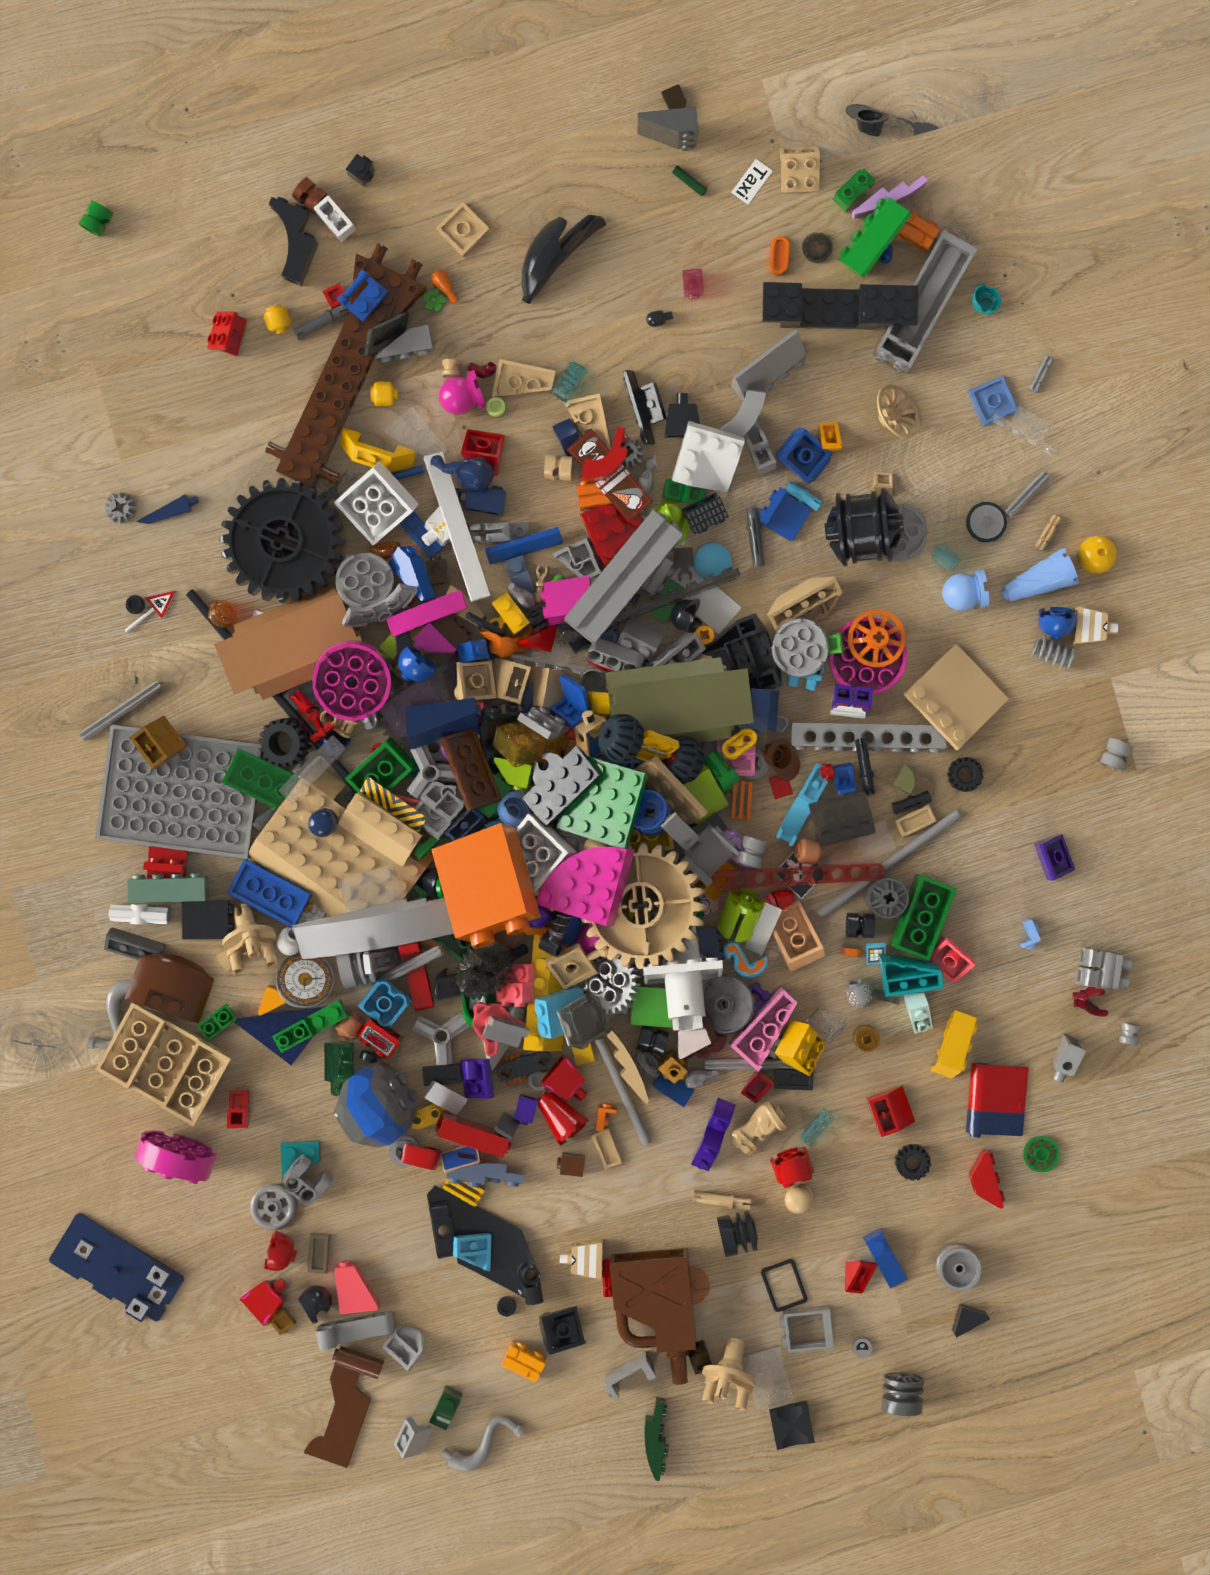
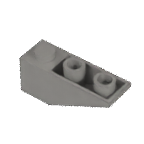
[376,325,434,364]
[661,812,704,855]

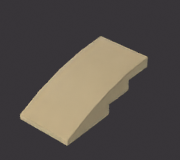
[606,1027,649,1104]

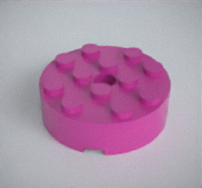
[828,617,907,695]
[313,640,391,721]
[135,1130,217,1184]

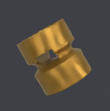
[852,1025,880,1052]

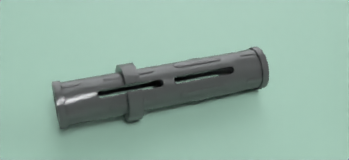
[293,304,349,340]
[746,508,765,567]

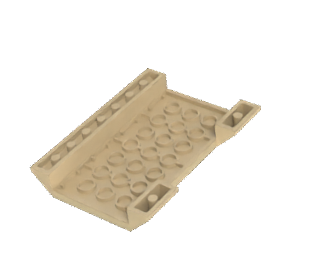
[248,762,434,916]

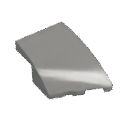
[553,537,606,579]
[414,781,466,841]

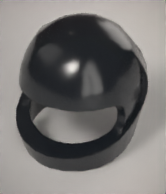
[298,1285,332,1324]

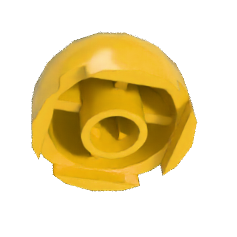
[1077,535,1117,574]

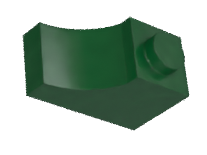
[429,1386,463,1430]

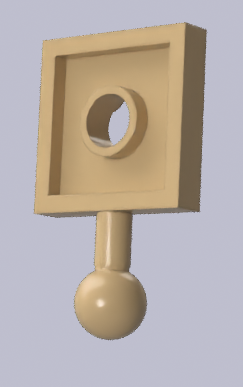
[545,943,609,990]

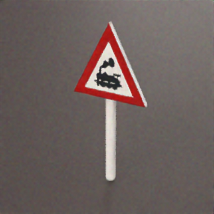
[125,590,176,632]

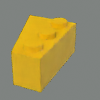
[930,1010,978,1079]

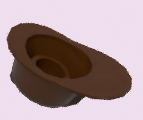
[764,738,800,781]

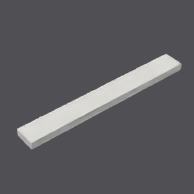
[424,452,490,602]

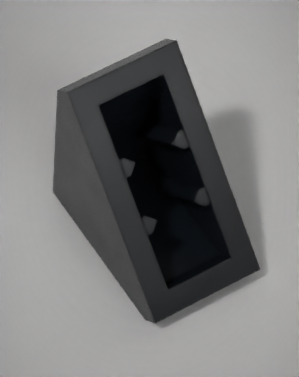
[952,1304,990,1338]

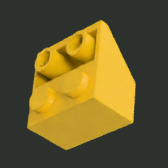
[775,1020,826,1076]

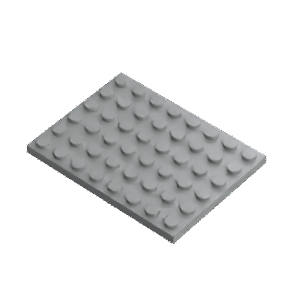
[95,725,263,859]

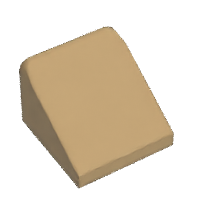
[872,472,893,496]

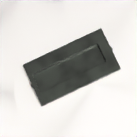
[364,311,409,357]

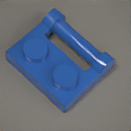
[337,269,388,322]

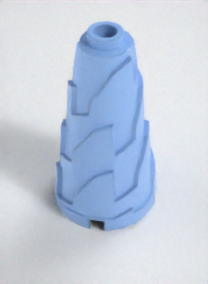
[1001,548,1080,602]

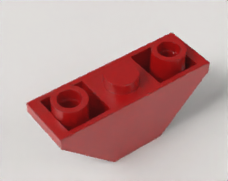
[969,1149,1005,1209]

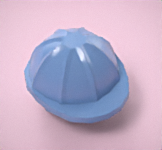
[497,791,531,827]

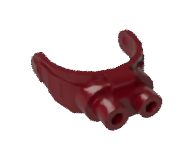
[1073,987,1108,1017]

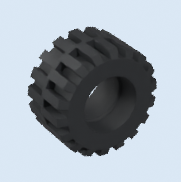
[258,718,312,767]

